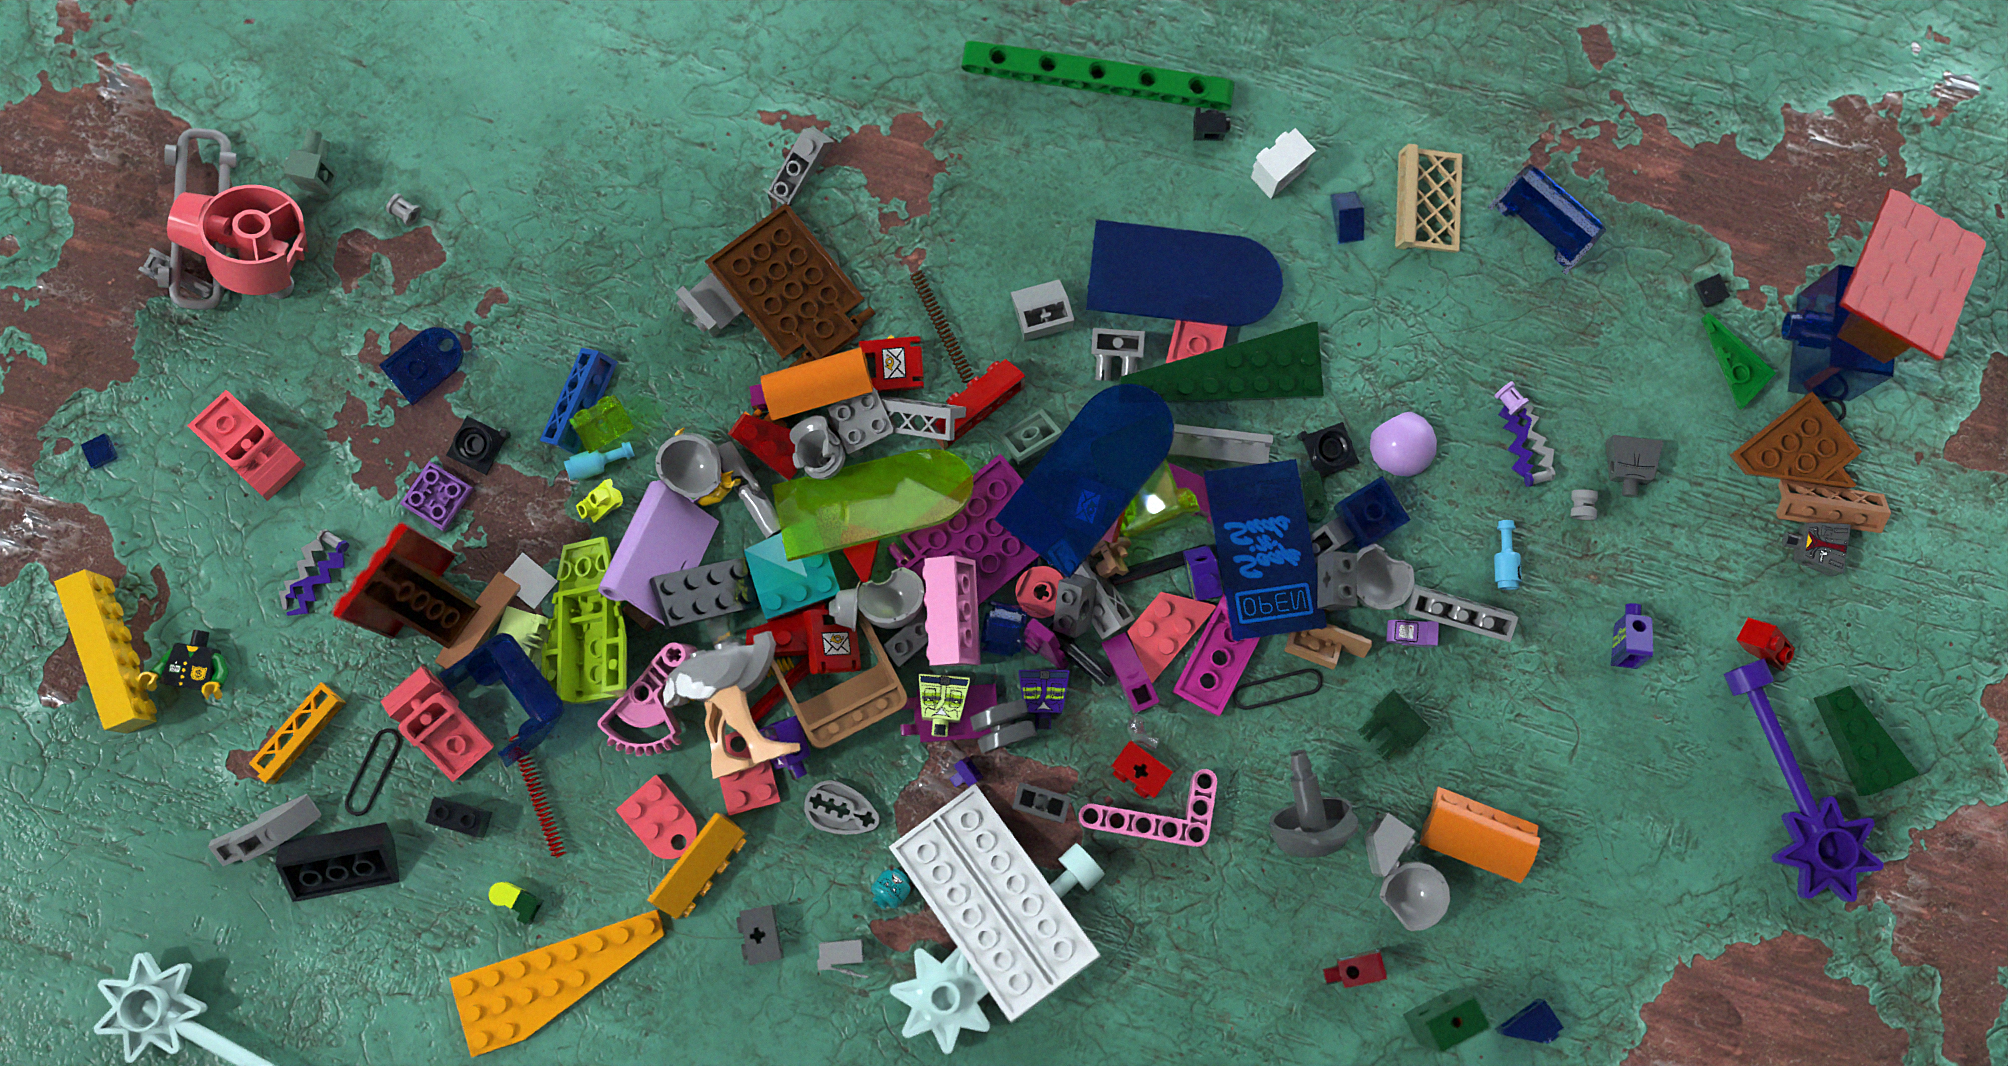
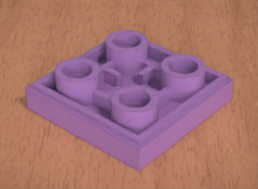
[400,461,474,532]

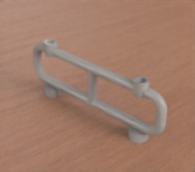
[158,128,237,310]

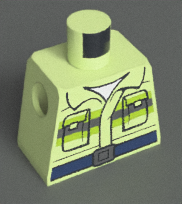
[919,674,970,737]

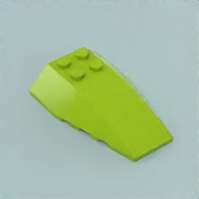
[541,536,627,704]

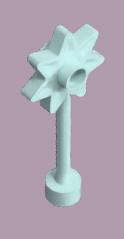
[890,843,1105,1054]
[94,952,275,1066]

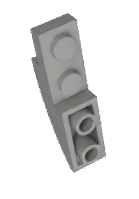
[208,794,321,866]

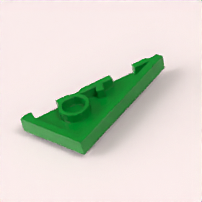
[1701,312,1776,410]

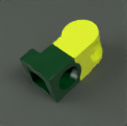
[489,882,544,925]

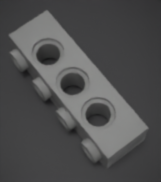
[1404,584,1518,642]

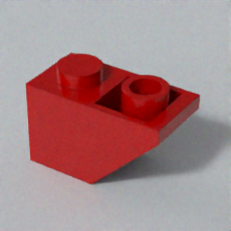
[1736,617,1795,671]

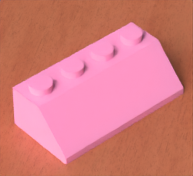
[923,556,981,666]

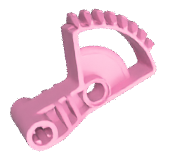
[598,643,698,756]

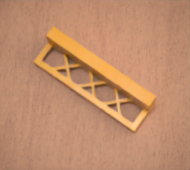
[249,682,346,784]

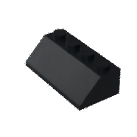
[275,822,400,902]

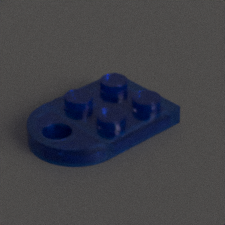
[379,327,464,406]

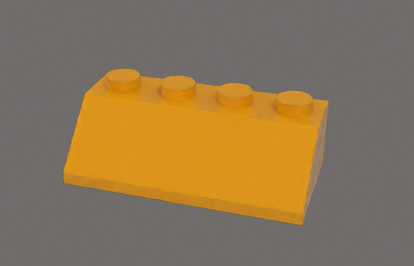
[647,813,748,920]

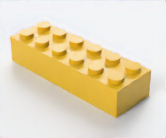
[54,569,157,734]

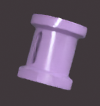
[1494,381,1529,415]

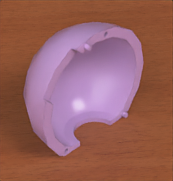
[1370,412,1437,477]

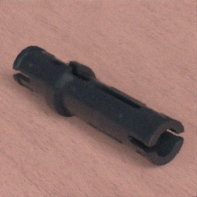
[1047,623,1112,687]

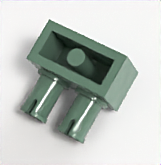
[284,129,337,196]

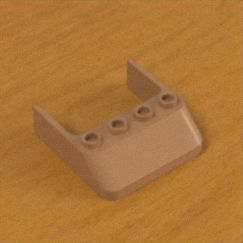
[770,611,907,749]

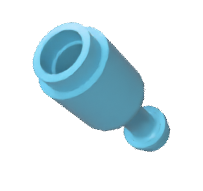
[564,442,635,481]
[1494,520,1522,590]

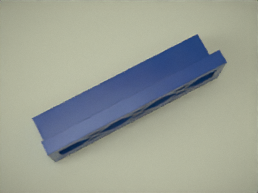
[540,348,618,455]

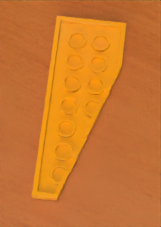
[449,909,665,1057]

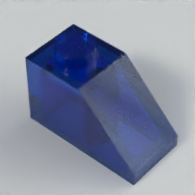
[1495,998,1564,1044]

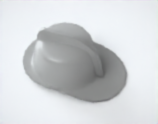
[829,581,862,632]

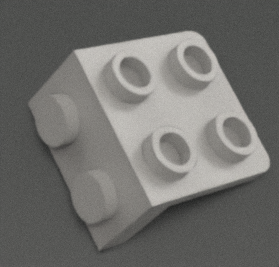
[675,272,743,338]
[827,388,894,459]

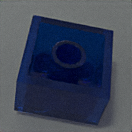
[1333,476,1411,550]

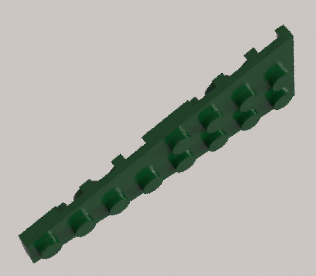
[1118,322,1324,404]

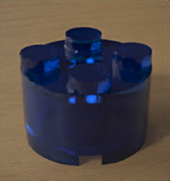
[980,600,1027,658]

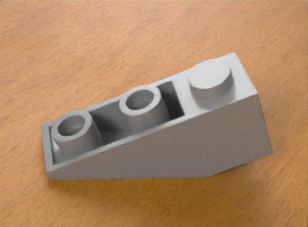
[767,127,835,205]

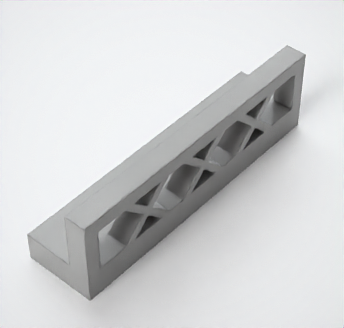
[879,396,966,440]
[1164,424,1273,467]
[1047,532,1135,640]

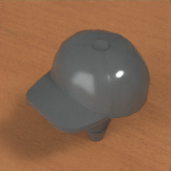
[1269,750,1359,858]

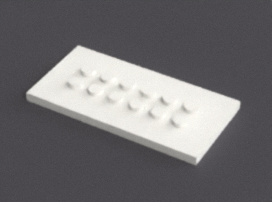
[889,784,1101,1023]

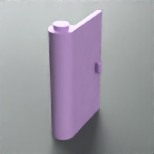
[598,480,719,625]

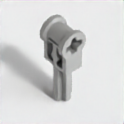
[138,248,213,299]

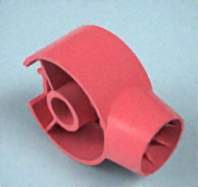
[167,185,309,295]

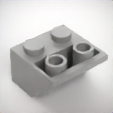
[1010,279,1074,341]
[1364,813,1416,877]

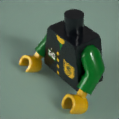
[137,630,229,700]

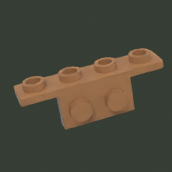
[1268,616,1373,670]

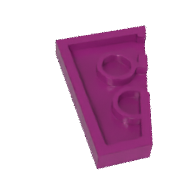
[1022,618,1069,670]

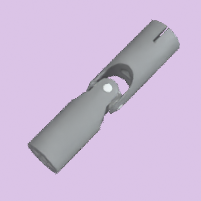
[717,441,787,539]

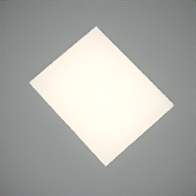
[504,552,558,609]

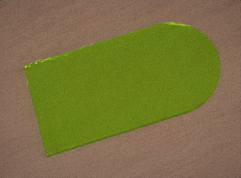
[772,449,974,562]

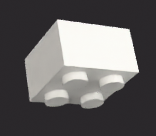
[1251,128,1316,199]

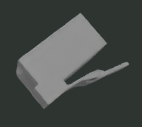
[817,939,869,978]

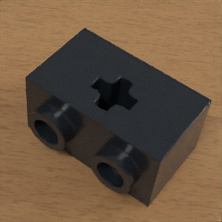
[425,796,492,838]

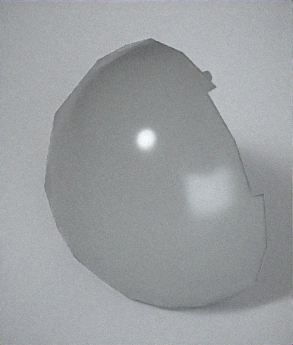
[656,432,721,498]
[1357,544,1415,610]
[857,567,924,629]
[1379,861,1450,931]

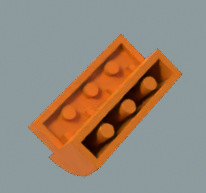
[761,347,873,420]
[1419,787,1540,884]

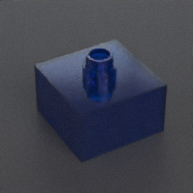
[1781,264,1895,401]

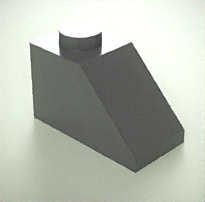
[1292,516,1355,572]

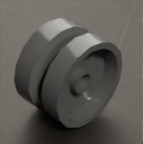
[969,699,1037,754]

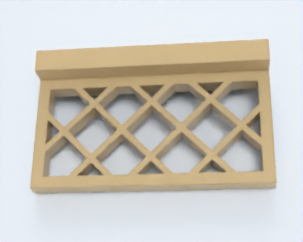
[1395,144,1462,253]

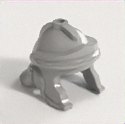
[790,416,845,480]

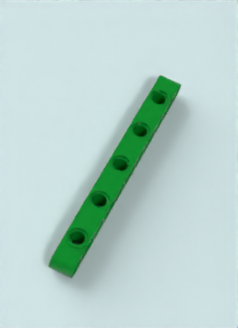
[961,41,1235,111]

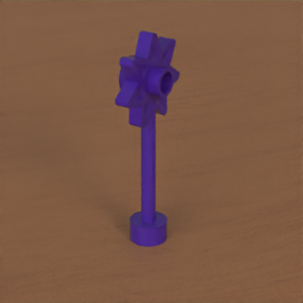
[1723,658,1884,902]

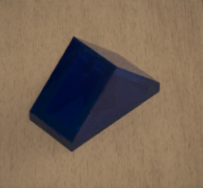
[1330,191,1364,244]

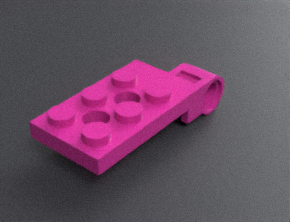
[1172,587,1261,717]

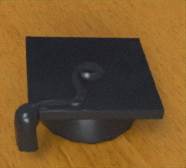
[446,416,511,476]
[1297,422,1359,479]

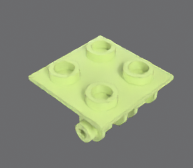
[489,606,550,671]

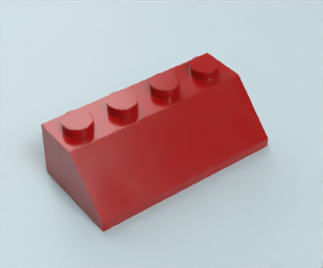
[924,359,1025,450]

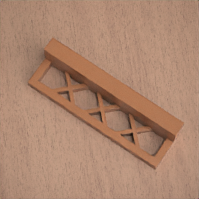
[1776,480,1891,533]

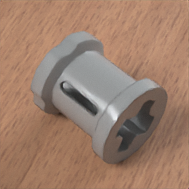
[386,193,421,226]

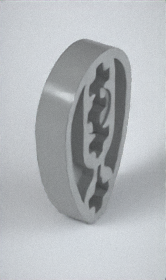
[804,780,880,835]

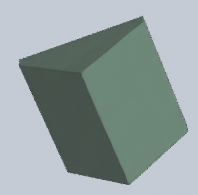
[998,409,1064,469]

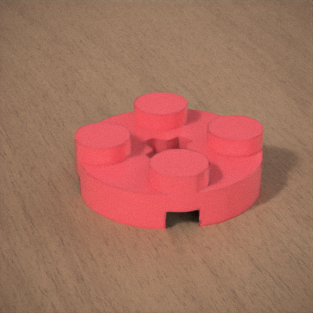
[1015,566,1064,618]

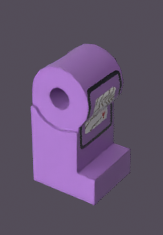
[1386,620,1439,648]

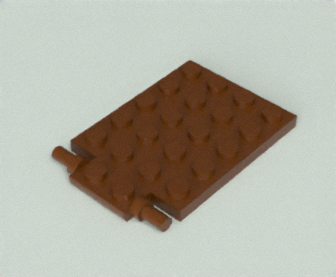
[705,203,875,368]

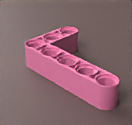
[1078,769,1217,847]

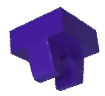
[949,756,984,788]

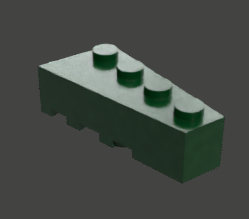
[1813,686,1920,796]

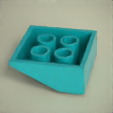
[744,520,841,622]

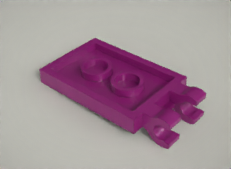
[900,684,997,743]

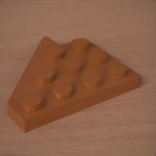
[1729,391,1862,489]

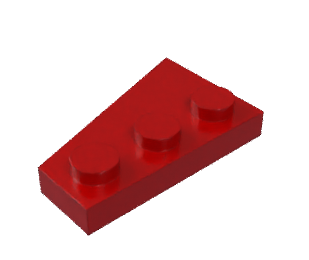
[728,413,798,481]
[745,602,827,657]

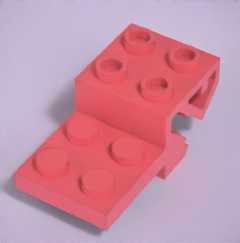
[187,390,306,501]
[381,664,494,782]

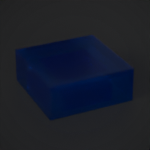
[81,433,119,469]

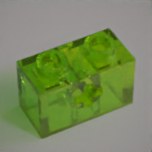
[569,394,635,454]

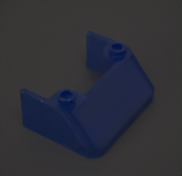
[1488,164,1606,275]
[439,633,564,768]

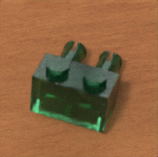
[1357,689,1431,762]

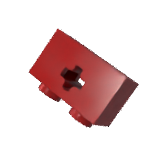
[1110,740,1173,799]

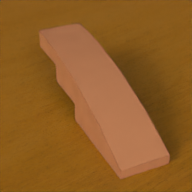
[435,572,521,677]

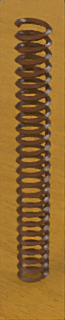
[910,270,975,383]

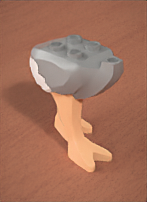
[663,631,801,779]

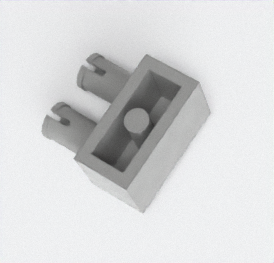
[1091,328,1145,381]

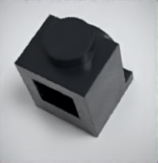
[1193,107,1231,141]

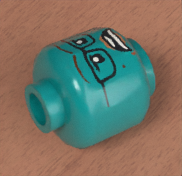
[871,868,911,910]

